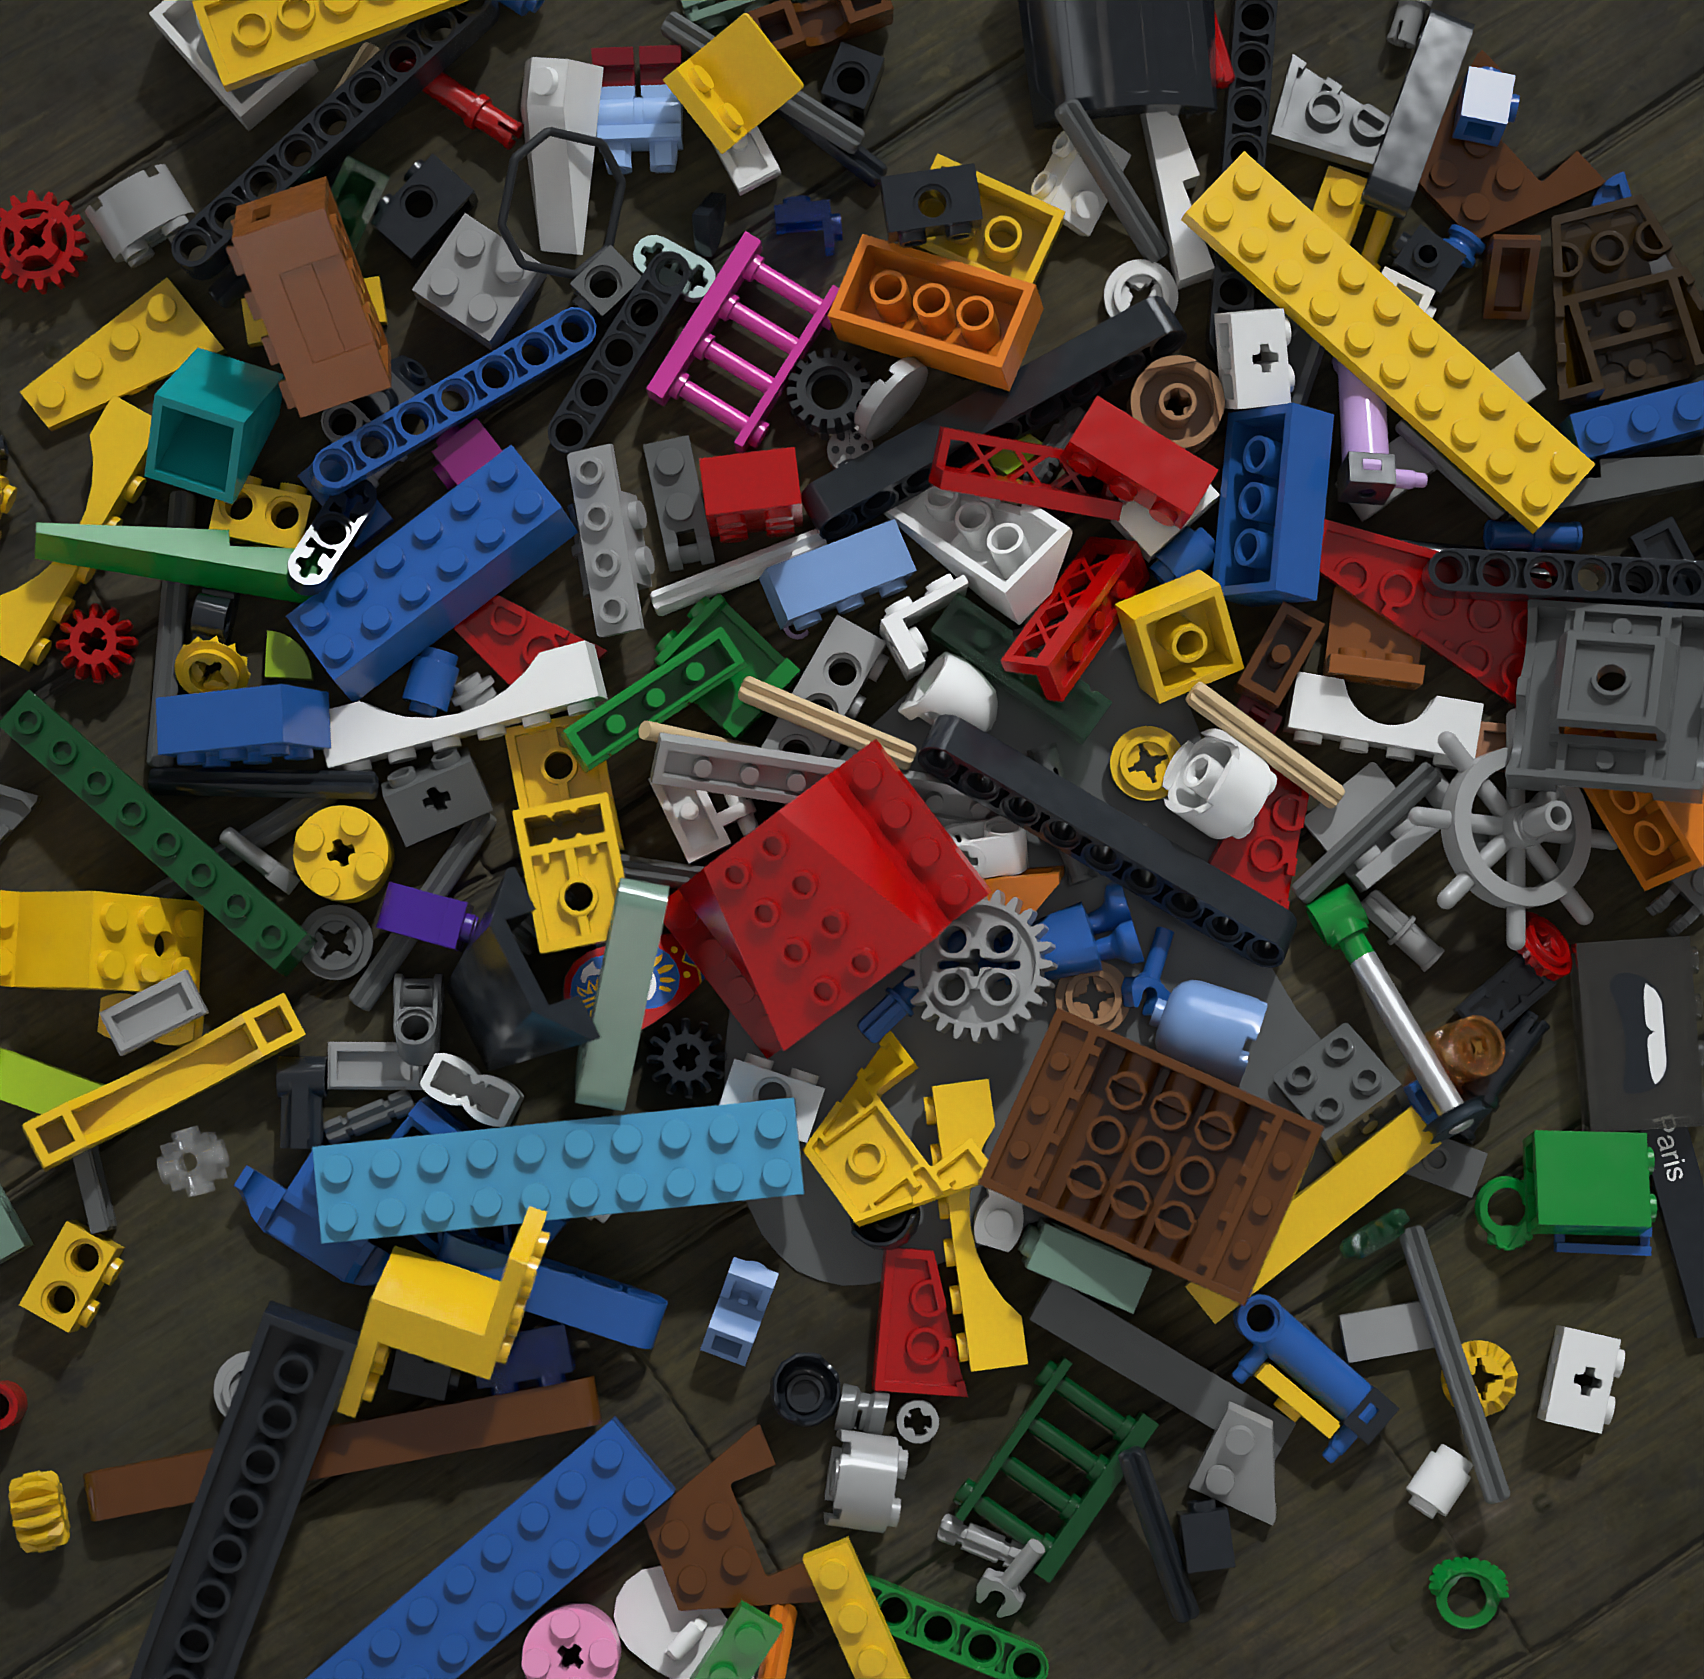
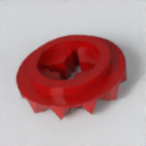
[1516,912,1572,981]

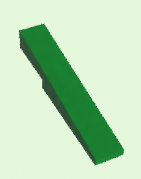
[35,522,320,603]

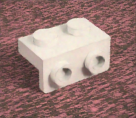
[1031,131,1131,236]

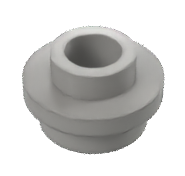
[451,672,497,711]

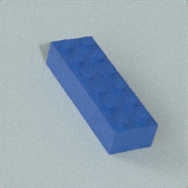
[286,445,578,703]

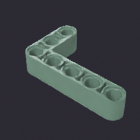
[575,878,669,1111]

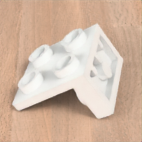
[879,574,969,681]

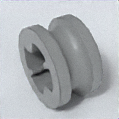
[896,1399,939,1443]

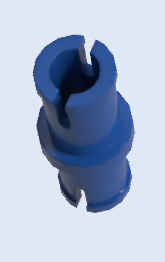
[1483,520,1583,553]

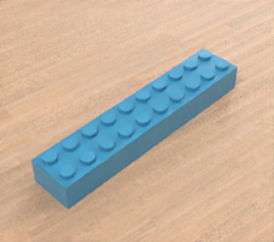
[312,1097,805,1244]

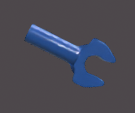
[1121,927,1174,1016]

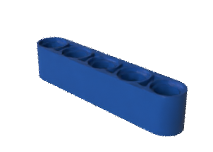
[436,1230,668,1349]

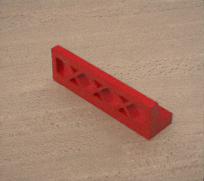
[929,426,1123,521]
[1000,537,1151,702]

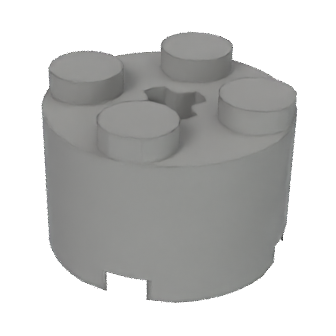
[85,164,196,268]
[824,1429,908,1533]

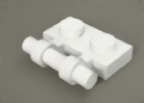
[649,778,759,865]

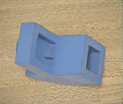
[700,1257,779,1366]

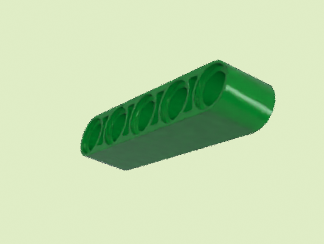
[864,1571,1049,1679]

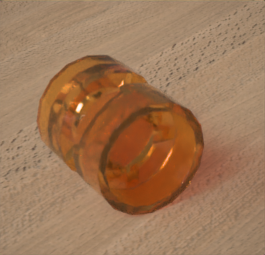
[1424,1015,1505,1086]

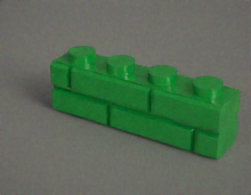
[560,626,747,773]

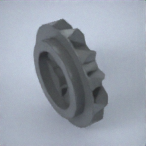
[301,905,374,980]

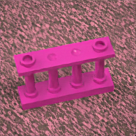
[646,231,839,453]

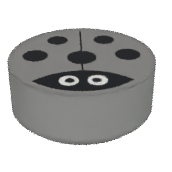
[827,429,874,470]

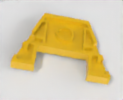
[802,1031,988,1227]

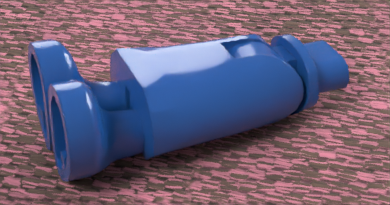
[977,881,1145,986]

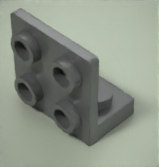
[1273,1023,1411,1164]

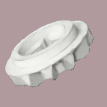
[1104,259,1178,317]

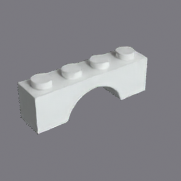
[1283,671,1484,770]

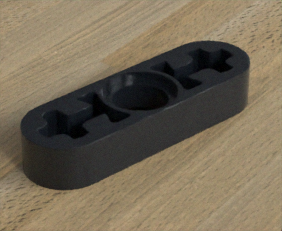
[286,479,377,596]

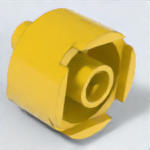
[293,805,395,904]

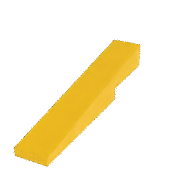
[1185,1105,1442,1324]

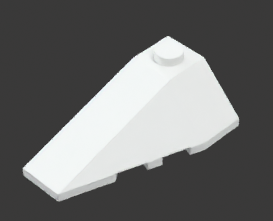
[884,486,1073,625]

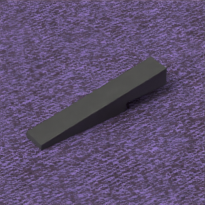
[1501,455,1704,521]
[1028,1279,1296,1459]

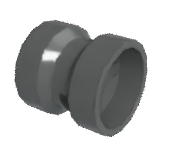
[834,1384,890,1435]

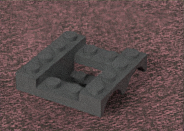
[1505,599,1704,804]

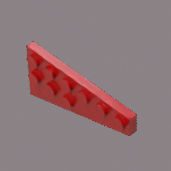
[1319,519,1551,707]

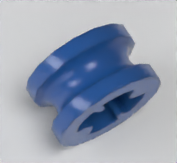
[1442,224,1486,268]

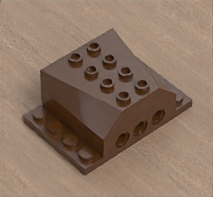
[978,1008,1325,1306]

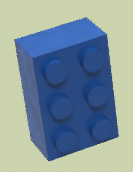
[155,684,331,768]

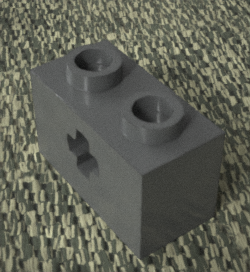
[381,747,493,847]

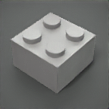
[412,213,547,351]

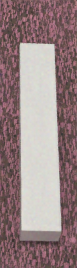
[1140,111,1215,290]

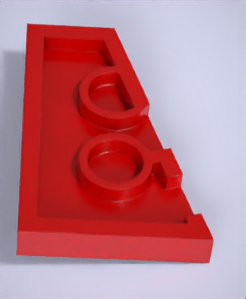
[453,595,608,686]
[1208,763,1309,910]
[872,1247,968,1397]

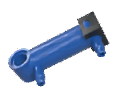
[1232,1293,1400,1463]

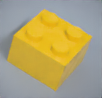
[1115,569,1244,704]

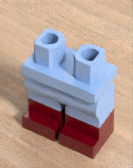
[591,45,683,175]

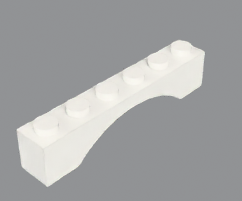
[323,641,608,771]

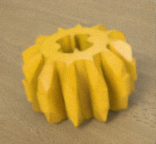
[8,1470,70,1553]

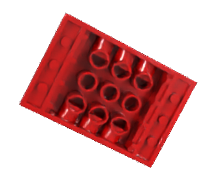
[663,739,992,1059]

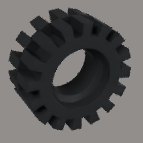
[787,348,871,441]

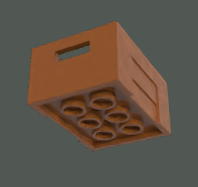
[226,176,391,418]

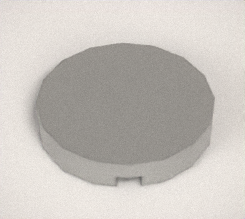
[854,357,928,441]

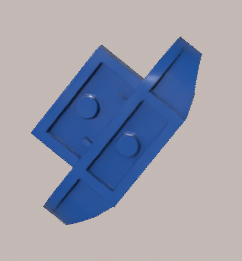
[234,1150,391,1286]

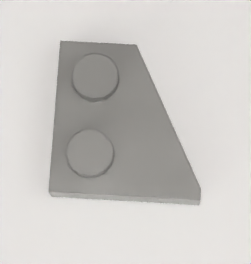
[1189,1401,1277,1525]

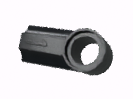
[276,1056,329,1149]

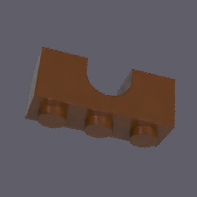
[746,0,894,62]

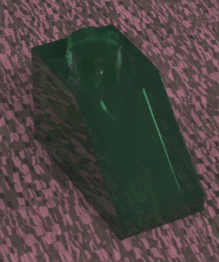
[331,155,390,251]

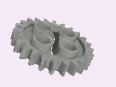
[902,890,1058,1043]

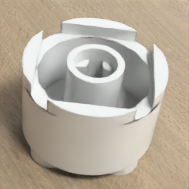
[1162,729,1277,839]

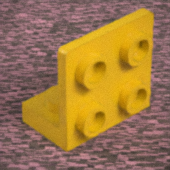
[662,13,804,154]

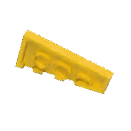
[20,277,227,431]

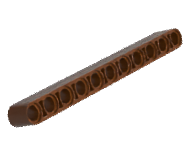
[83,1376,603,1522]

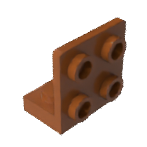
[1322,586,1425,691]

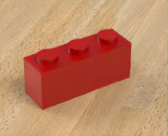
[1060,396,1219,529]

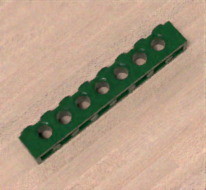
[0,690,318,977]

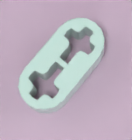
[633,235,716,303]

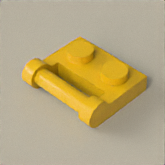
[1312,165,1394,272]

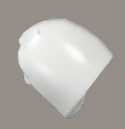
[898,652,998,732]

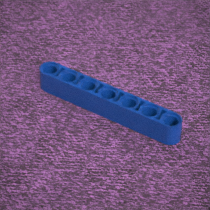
[309,307,596,496]

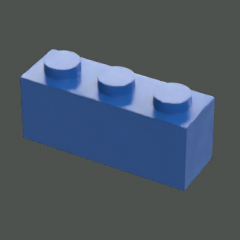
[1560,380,1704,463]

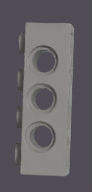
[761,615,890,805]

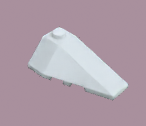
[520,57,604,255]

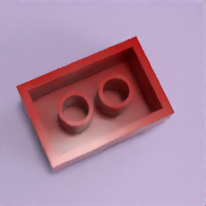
[699,447,803,543]

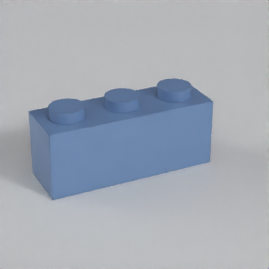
[759,519,917,631]

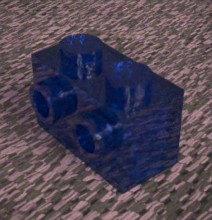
[476,1323,576,1396]

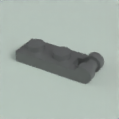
[643,435,716,572]

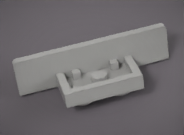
[567,444,655,638]

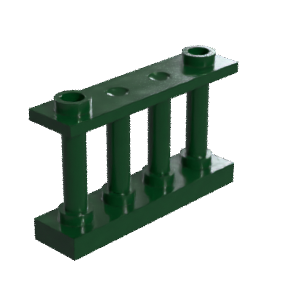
[952,1356,1159,1583]

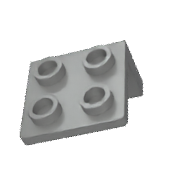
[1304,762,1440,892]

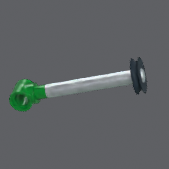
[1304,883,1492,1144]

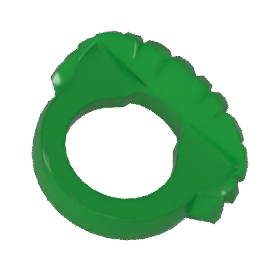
[1475,1176,1533,1251]
[1429,1557,1509,1629]

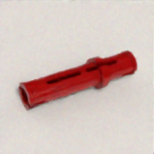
[396,59,524,150]

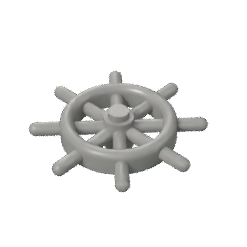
[1408,708,1618,950]

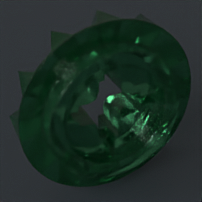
[1339,1209,1410,1260]

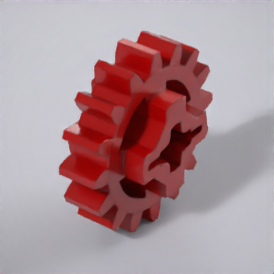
[0,190,90,294]

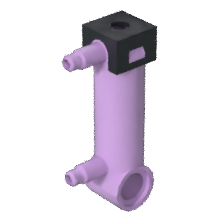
[1332,356,1428,506]

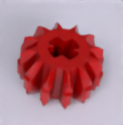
[56,603,139,685]

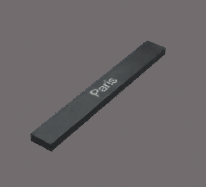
[1592,959,1704,1338]

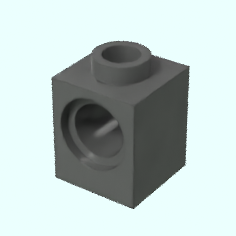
[570,245,641,326]

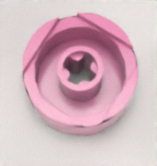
[522,1603,621,1679]

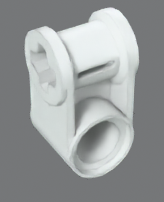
[944,815,1029,879]

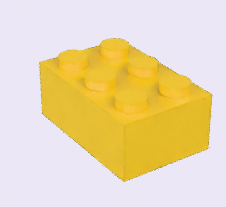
[898,153,1066,284]

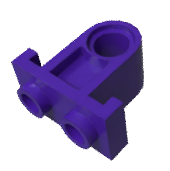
[376,882,479,952]

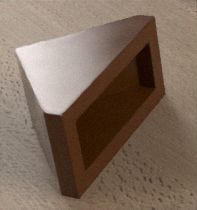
[1482,234,1541,320]

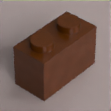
[1232,601,1325,712]

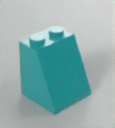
[144,347,285,504]

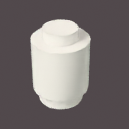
[1406,1444,1473,1519]

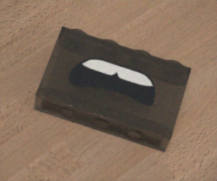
[1569,936,1704,1132]

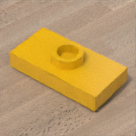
[1253,1361,1340,1439]

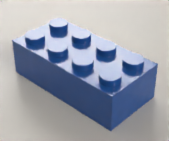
[1212,403,1334,607]

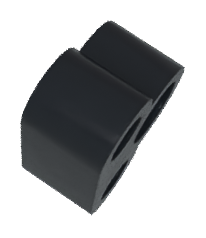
[191,587,240,646]

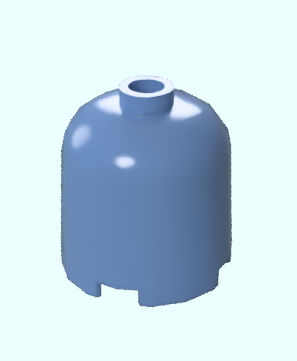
[1149,980,1268,1088]

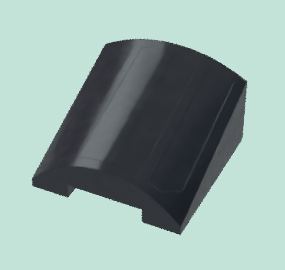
[1018,0,1217,130]

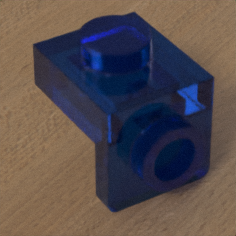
[774,196,843,256]

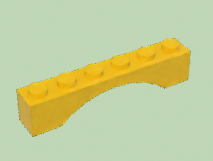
[0,395,152,671]
[22,993,306,1172]
[923,1079,1028,1372]

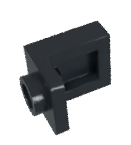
[352,355,435,421]

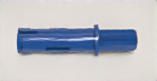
[857,931,967,1043]

